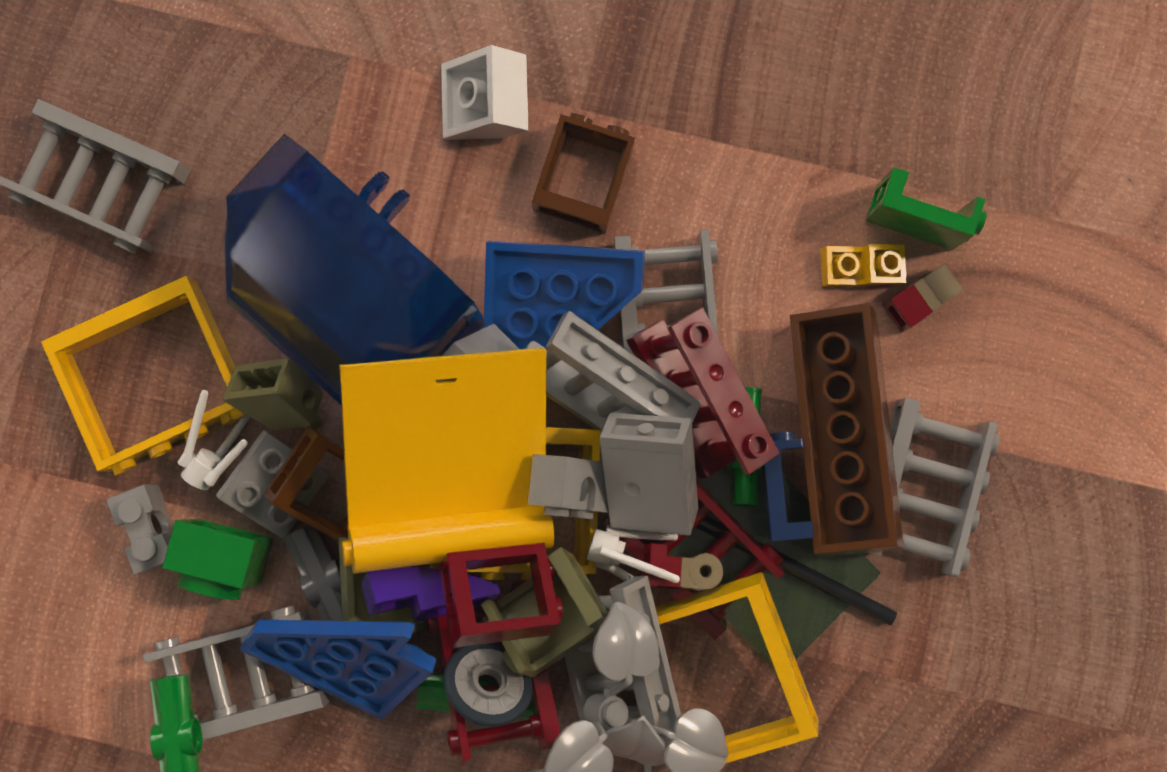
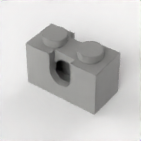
[528,454,609,519]
[106,485,174,575]

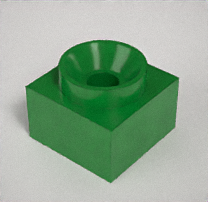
[162,518,273,600]

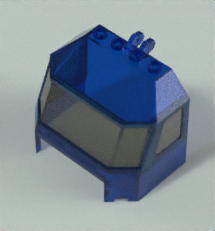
[224,134,484,406]

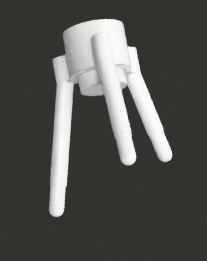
[177,390,251,490]
[586,524,680,583]

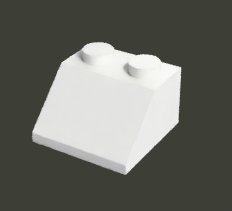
[441,45,528,140]

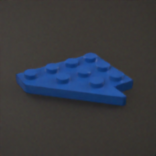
[483,240,645,350]
[239,620,437,720]

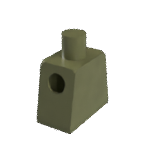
[223,358,323,430]

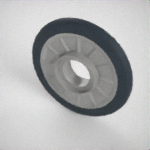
[443,642,533,727]

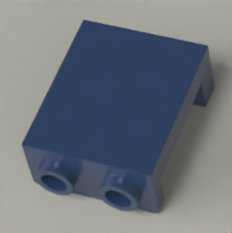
[762,432,814,541]

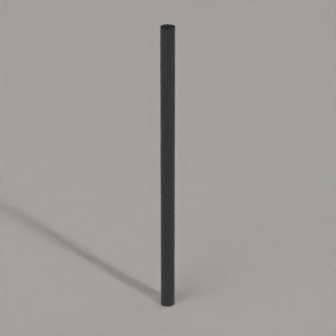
[600,461,897,626]

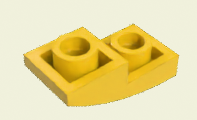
[820,244,906,287]

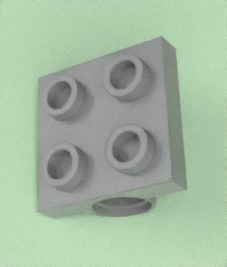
[216,430,330,539]

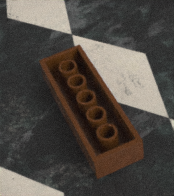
[790,303,904,557]

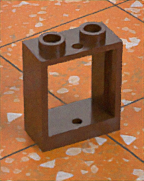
[532,113,635,233]
[264,426,348,542]

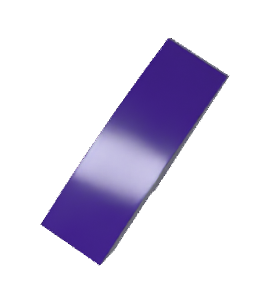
[361,567,500,623]

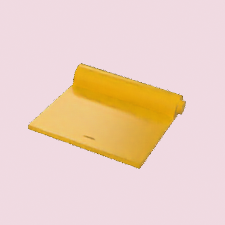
[340,348,554,574]

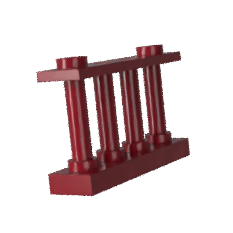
[626,307,779,478]
[602,468,784,640]
[426,580,561,766]

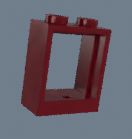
[439,543,563,648]

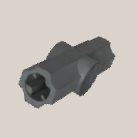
[283,525,342,621]

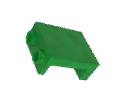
[865,167,987,250]

